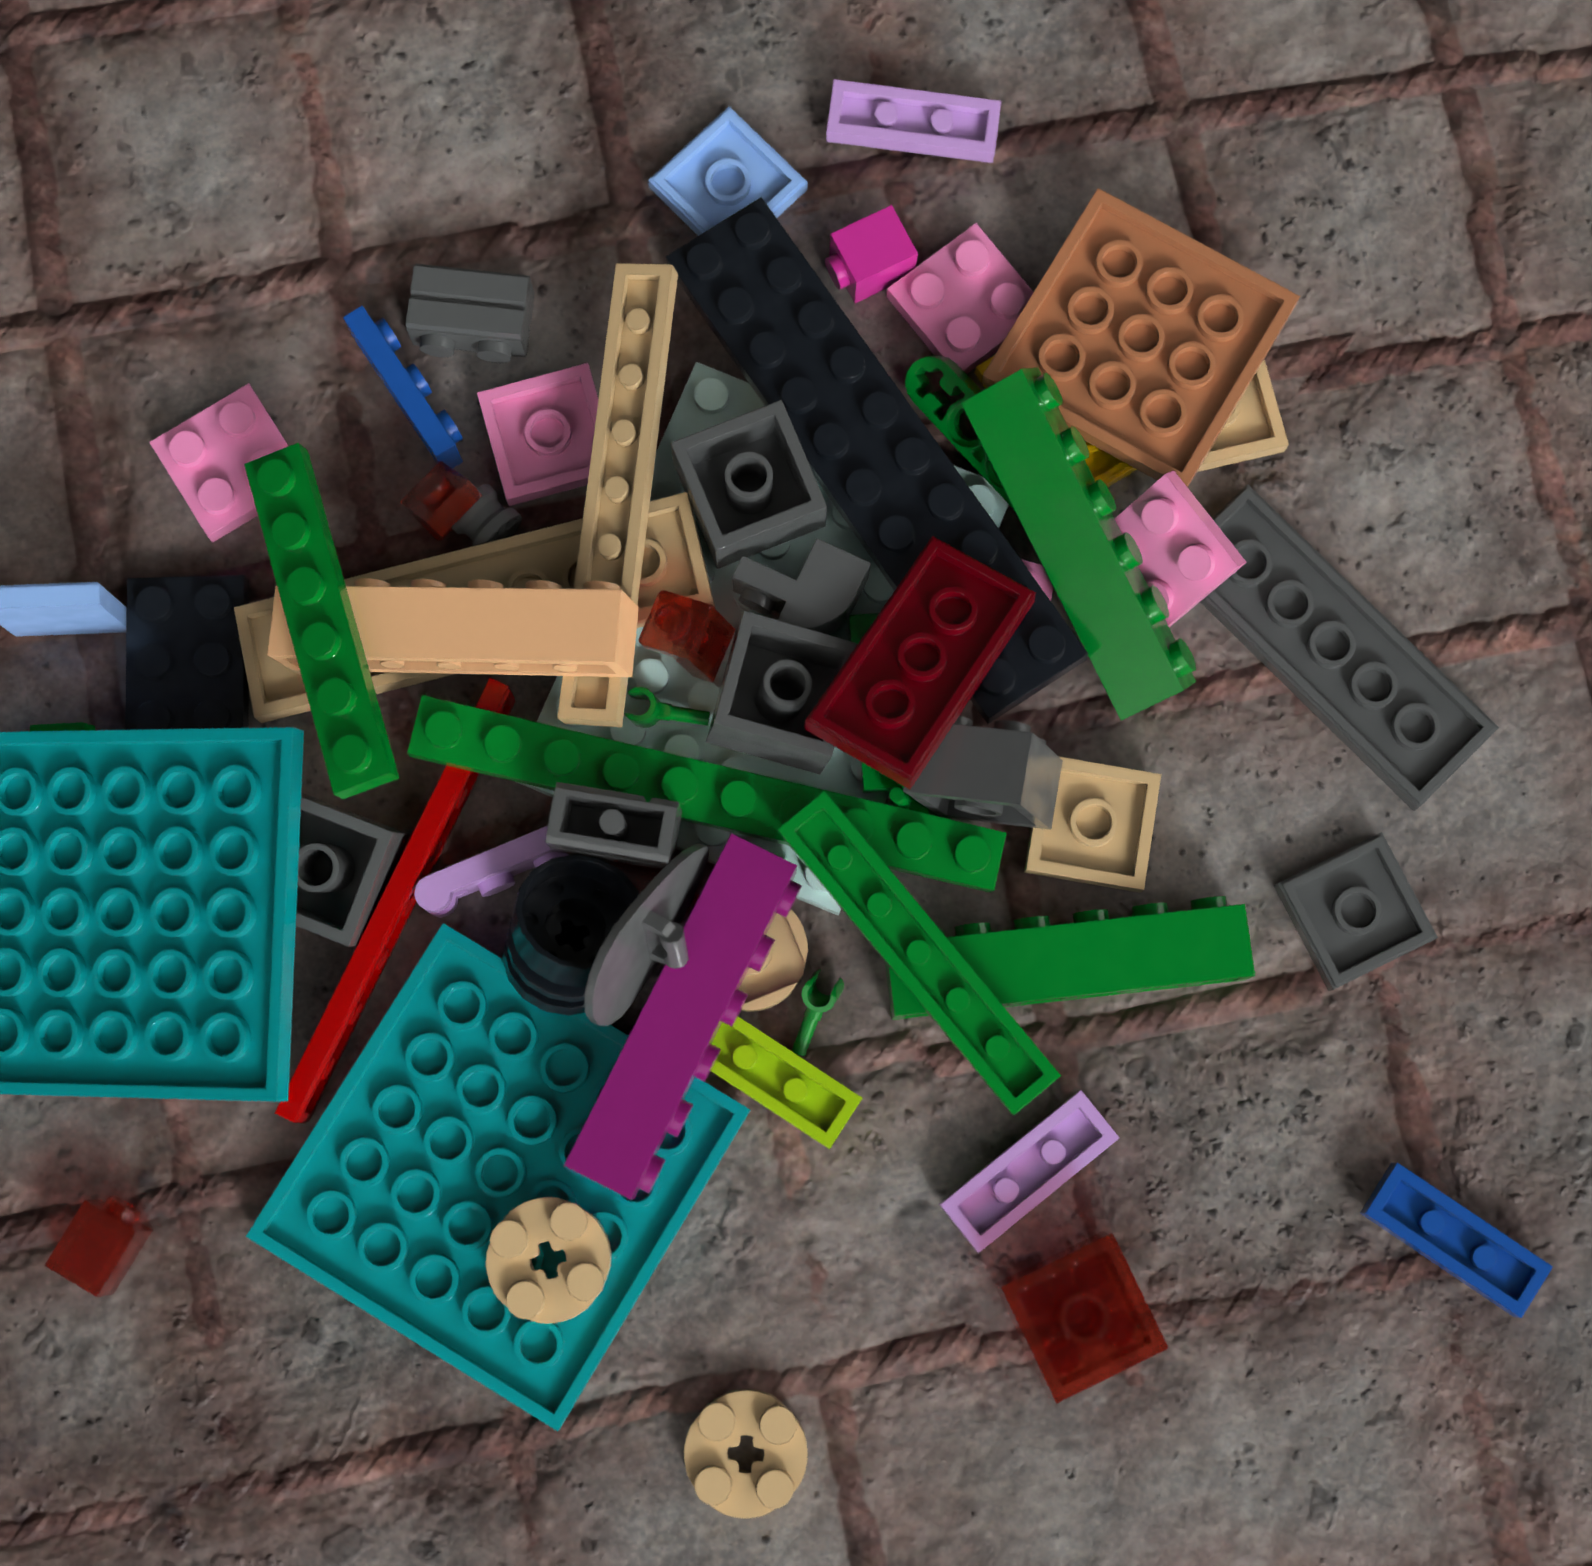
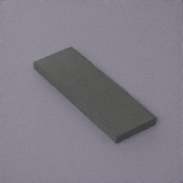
[1200,484,1499,811]

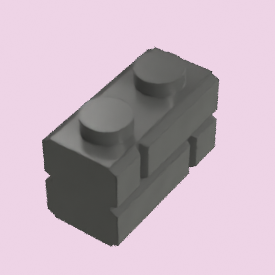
[406,264,534,363]
[545,782,682,869]

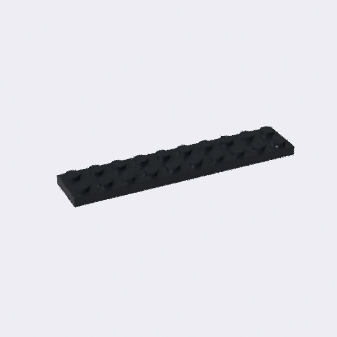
[665,197,1088,724]

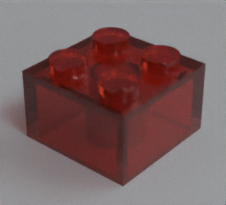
[994,1231,1169,1404]

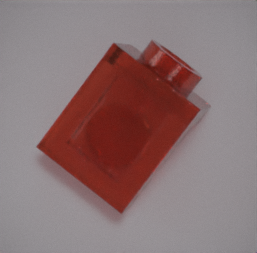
[639,590,736,683]

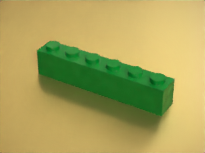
[961,367,1196,721]
[885,896,1255,1020]

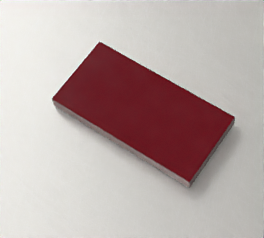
[805,536,1036,789]

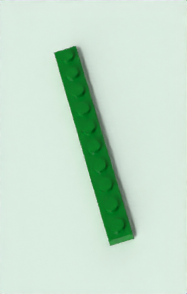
[407,695,1007,893]

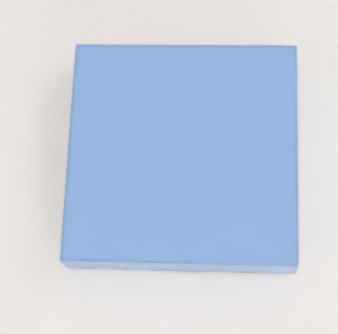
[648,106,808,236]
[0,582,127,637]

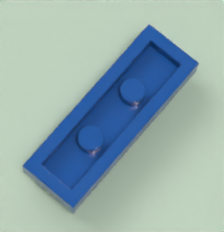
[343,305,463,474]
[1360,1162,1553,1318]

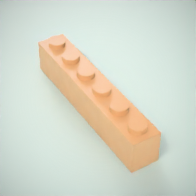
[267,578,639,677]

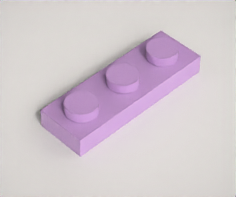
[826,79,1001,163]
[939,1090,1119,1253]

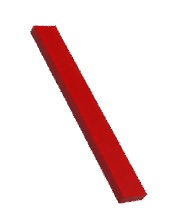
[274,678,516,1124]

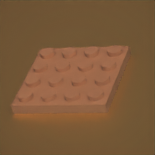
[982,188,1300,487]

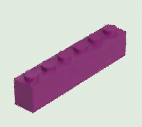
[564,833,802,1199]

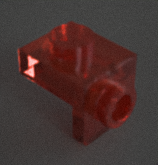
[399,461,483,541]

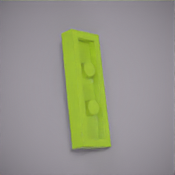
[711,1016,862,1149]

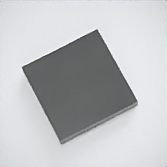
[1274,832,1438,991]

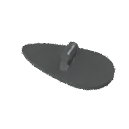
[584,843,709,1026]

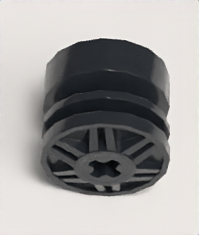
[502,854,639,1016]

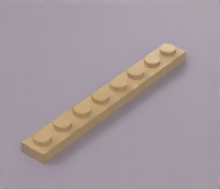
[557,263,678,727]

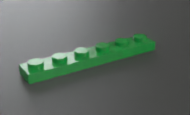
[244,443,399,799]
[777,791,1061,1115]

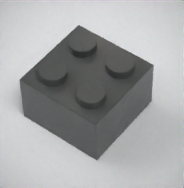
[671,400,827,569]
[706,611,858,774]
[903,716,1063,830]
[296,793,410,947]

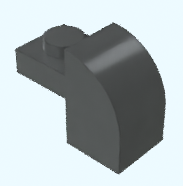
[732,539,871,635]

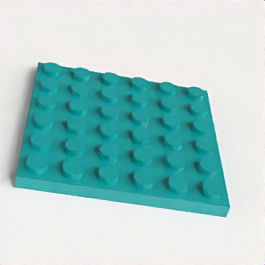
[0,727,304,1102]
[246,923,751,1431]

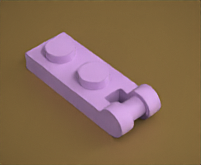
[414,826,568,918]

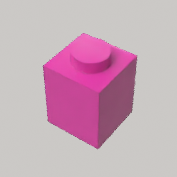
[825,205,918,304]

